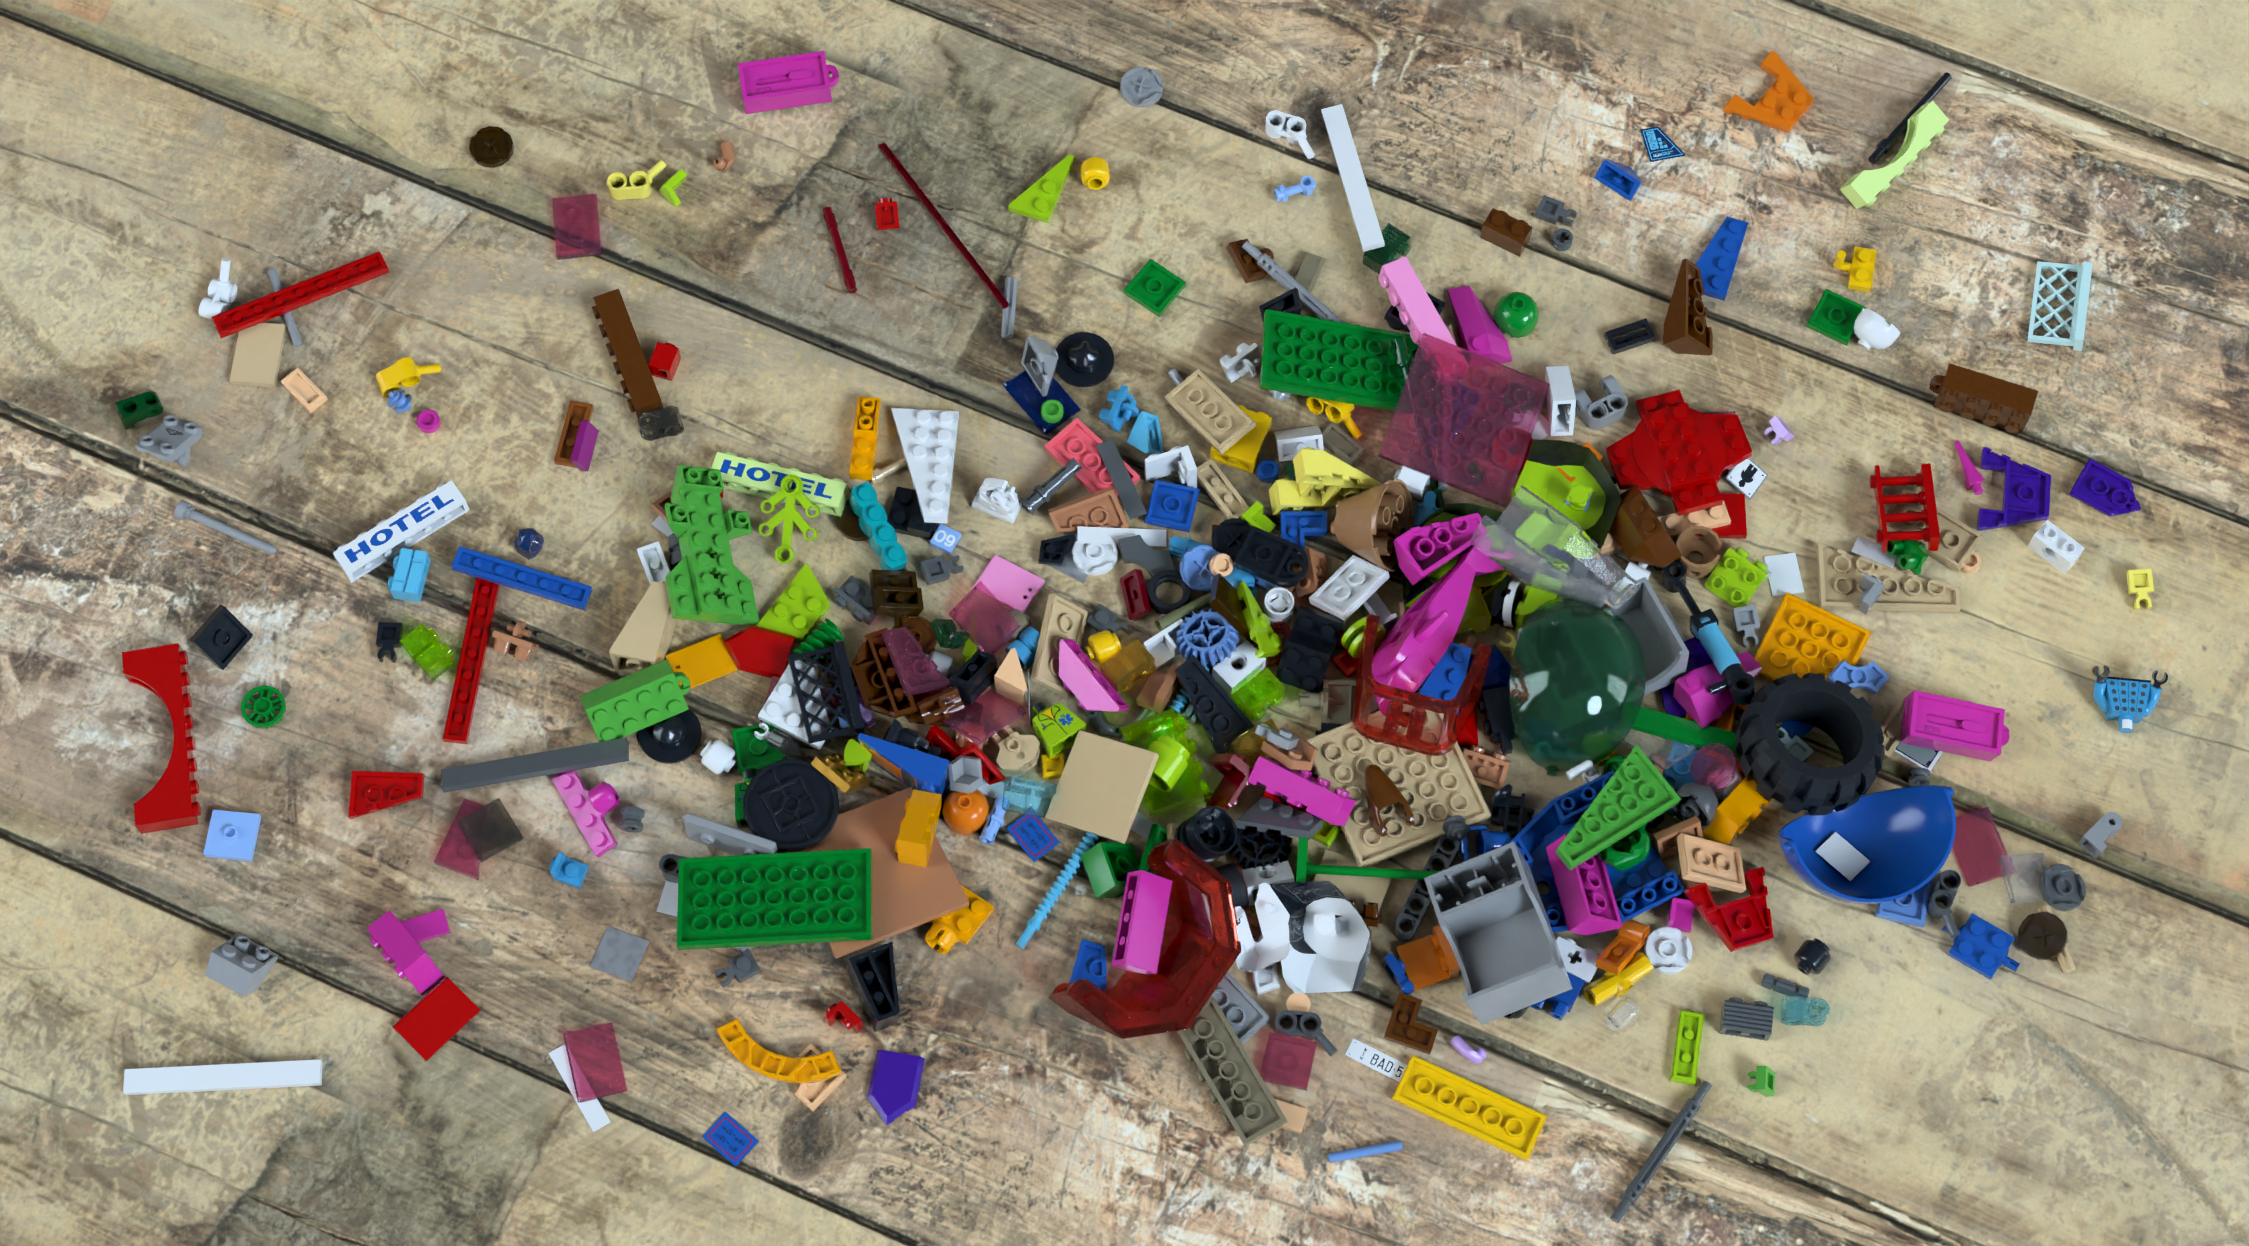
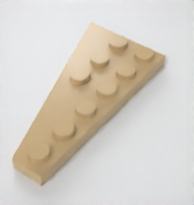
[1816,542,1961,612]

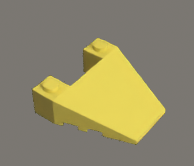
[1269,447,1381,515]

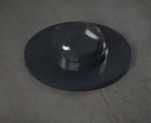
[1056,332,1114,387]
[638,709,702,764]

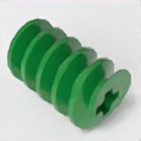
[793,618,845,668]

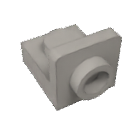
[1858,573,1885,615]

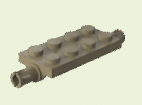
[1299,679,1417,724]

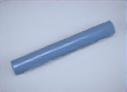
[1328,1140,1402,1163]

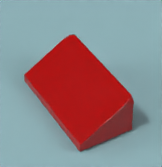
[960,741,1006,785]

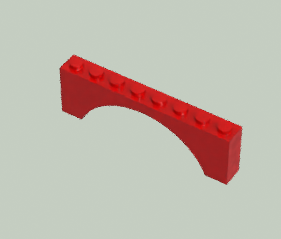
[122,643,201,834]

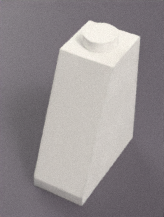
[1545,366,1576,436]

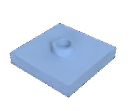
[203,810,261,861]

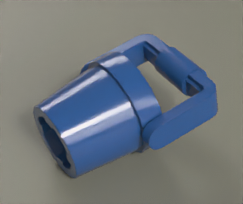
[1459,825,1511,862]

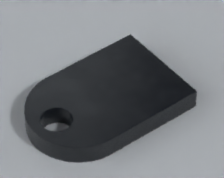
[1233,526,1309,587]

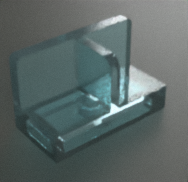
[1002,776,1057,818]

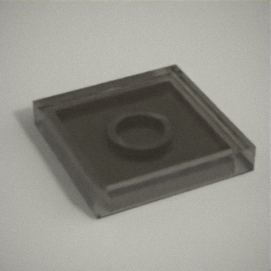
[457,798,523,863]

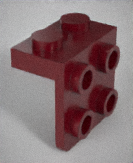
[1206,753,1253,809]

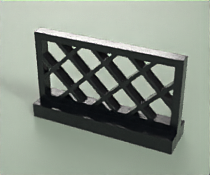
[788,641,865,744]

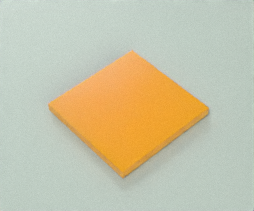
[1754,592,1872,682]

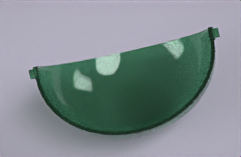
[1510,596,1646,776]

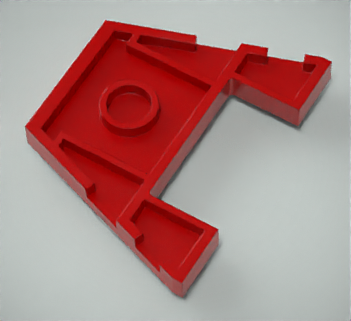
[1684,867,1774,952]

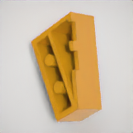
[1702,777,1773,845]
[894,789,942,867]

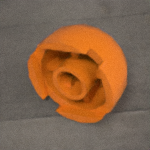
[942,789,990,835]

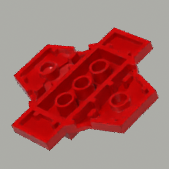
[1606,389,1752,516]

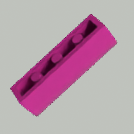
[1111,870,1172,974]

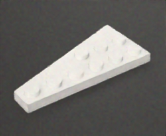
[891,408,959,523]

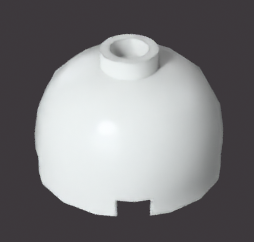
[1854,308,1901,350]

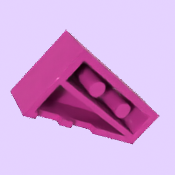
[366,910,444,996]

